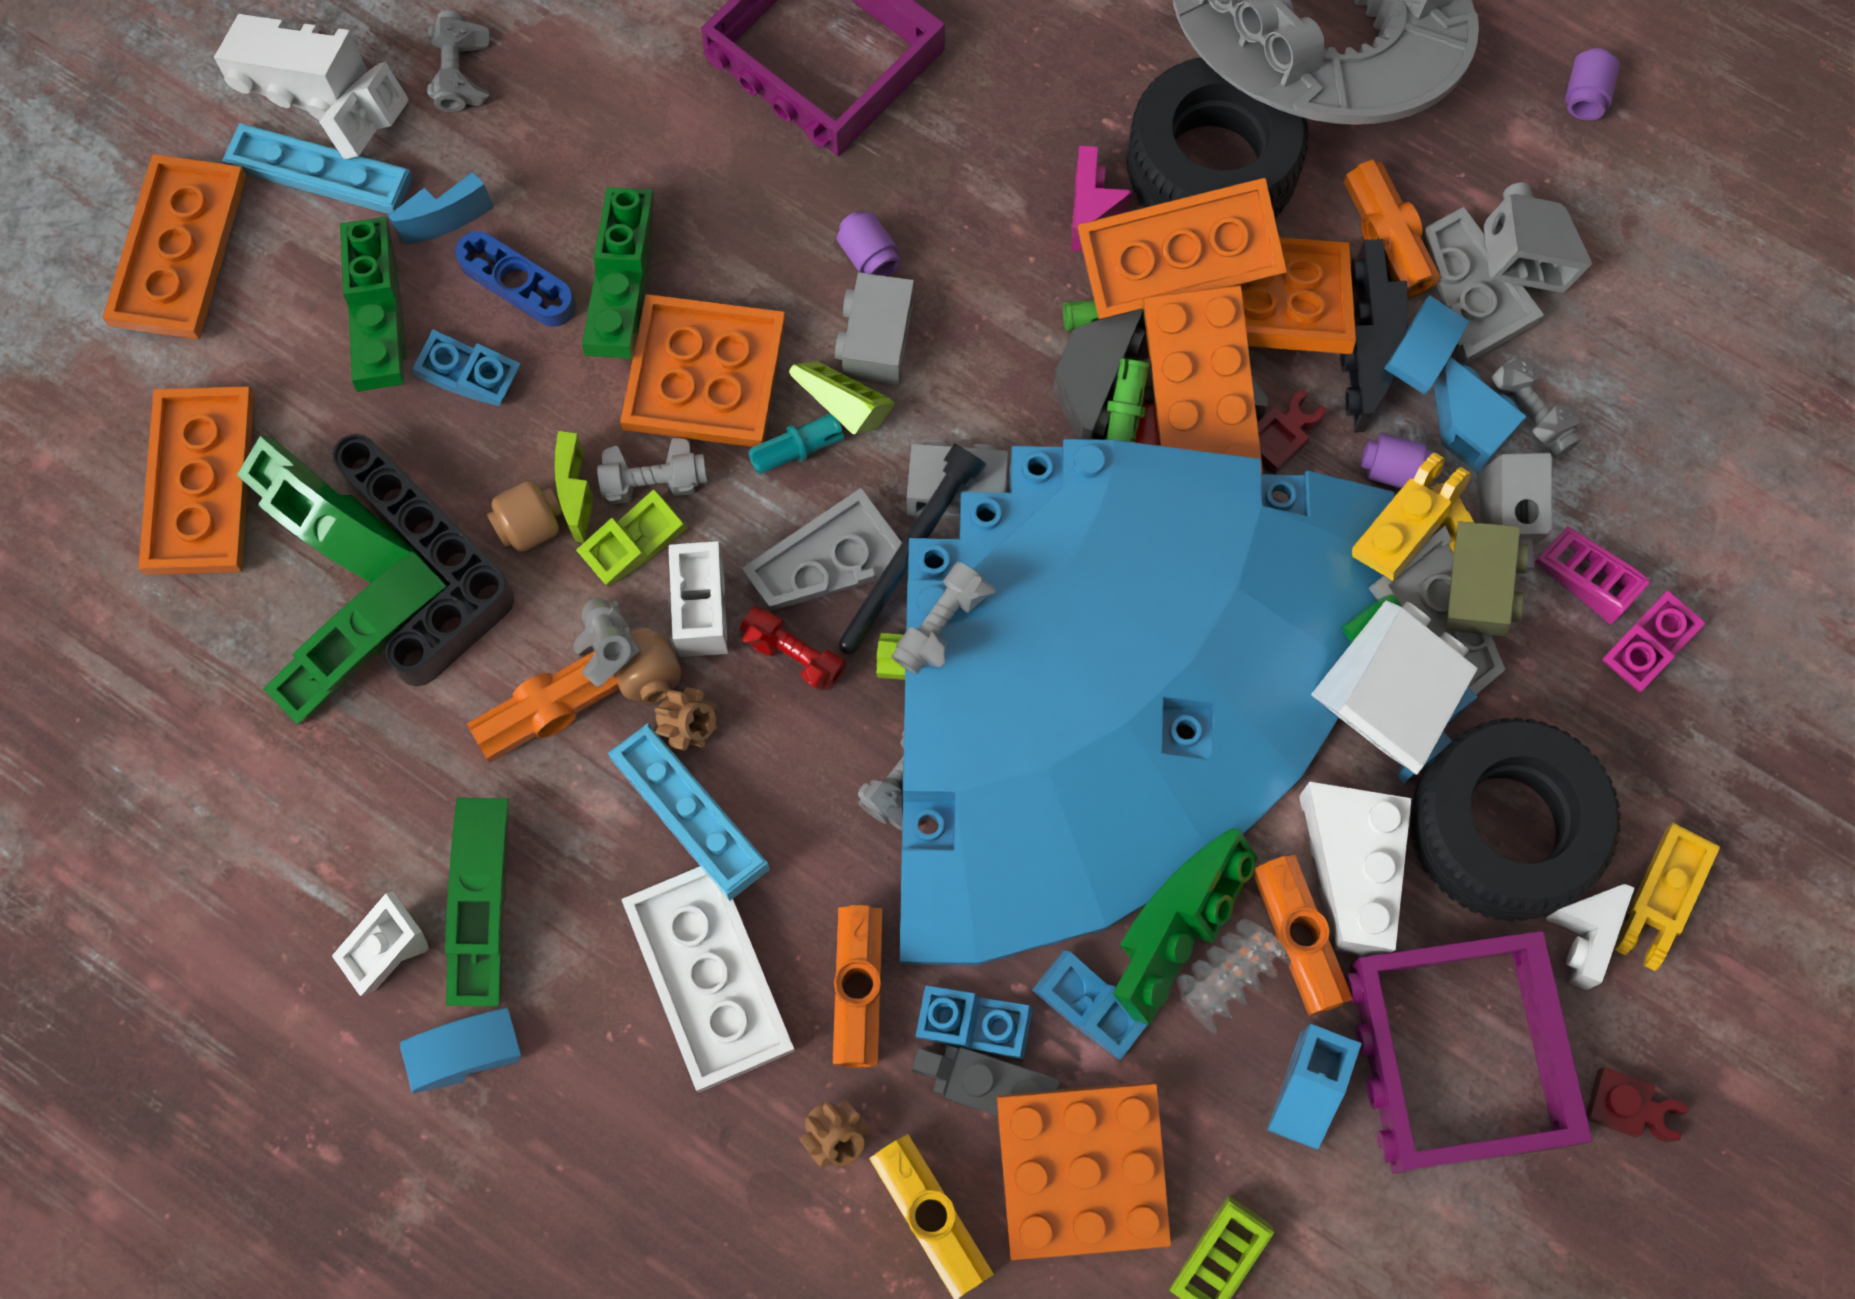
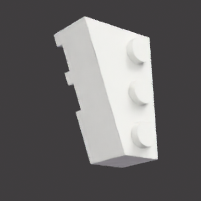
[214,14,368,120]
[1299,782,1411,957]

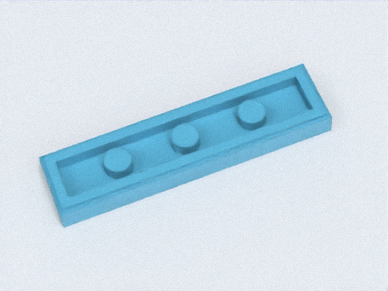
[222,123,413,214]
[608,723,770,901]

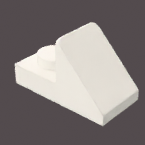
[1546,884,1634,991]
[332,891,430,996]

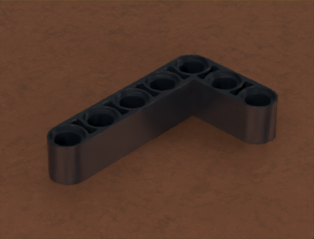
[332,434,514,686]

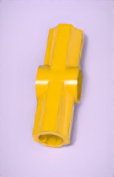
[869,1134,994,1299]

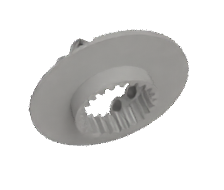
[1172,0,1479,125]

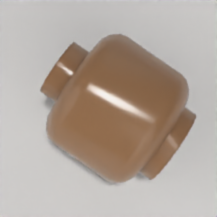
[487,480,563,552]
[614,628,682,705]

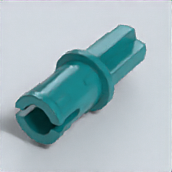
[748,413,844,473]

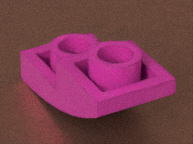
[1602,590,1706,693]

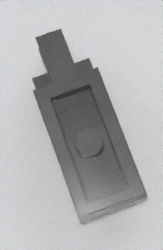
[912,1046,1060,1117]

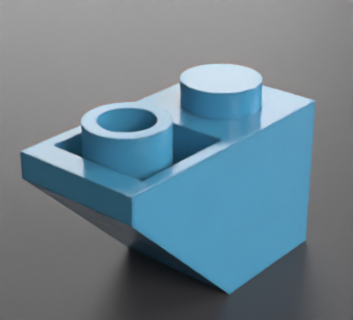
[1434,357,1526,473]
[1267,1024,1362,1150]

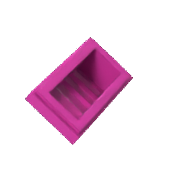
[1535,526,1651,625]

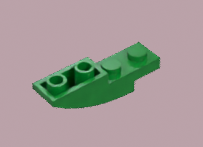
[582,187,654,359]
[340,216,407,392]
[237,436,419,583]
[263,551,448,725]
[445,797,509,1006]
[1113,828,1258,1025]

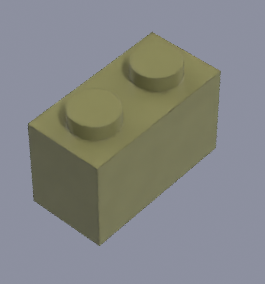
[1445,521,1528,637]

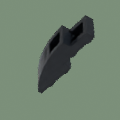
[1340,239,1408,433]

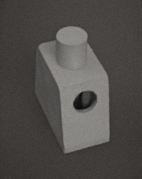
[1484,182,1592,293]
[1477,453,1552,571]

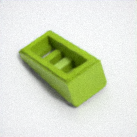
[789,361,895,434]
[1169,1195,1275,1299]

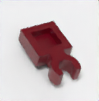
[1257,390,1326,475]
[1586,1067,1689,1142]

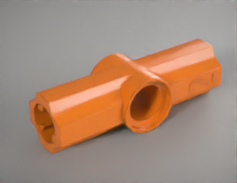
[1343,159,1441,299]
[466,651,620,763]
[1253,854,1353,1016]
[832,905,883,1068]

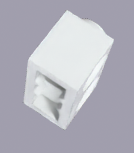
[669,541,728,657]

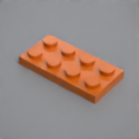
[102,154,247,340]
[1077,178,1287,320]
[1142,285,1263,474]
[138,386,255,575]

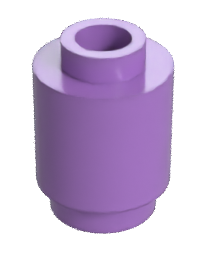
[1565,48,1620,120]
[836,211,901,277]
[1360,433,1436,488]

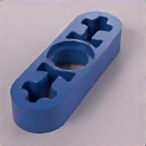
[455,231,575,327]

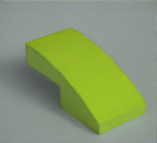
[555,431,594,543]
[576,489,689,587]

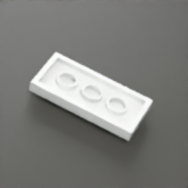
[621,867,795,1093]

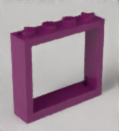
[701,0,945,157]
[1346,931,1593,1174]

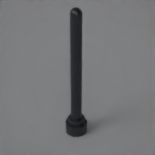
[839,443,987,654]

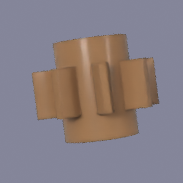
[655,687,717,751]
[799,1100,870,1169]

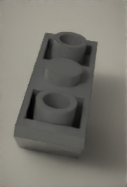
[1053,309,1146,440]

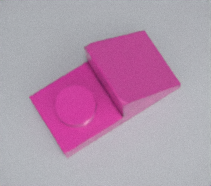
[1071,146,1132,251]

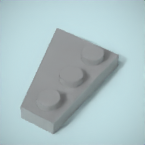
[1422,207,1544,365]
[741,488,908,612]
[1368,525,1506,695]

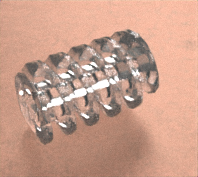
[1176,919,1291,1034]

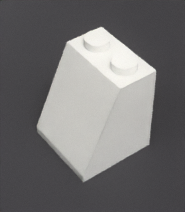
[1311,600,1478,775]

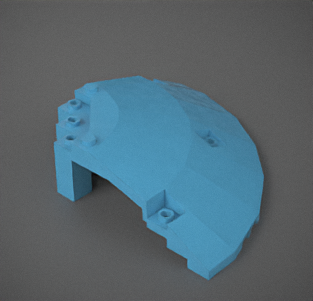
[900,439,1394,966]

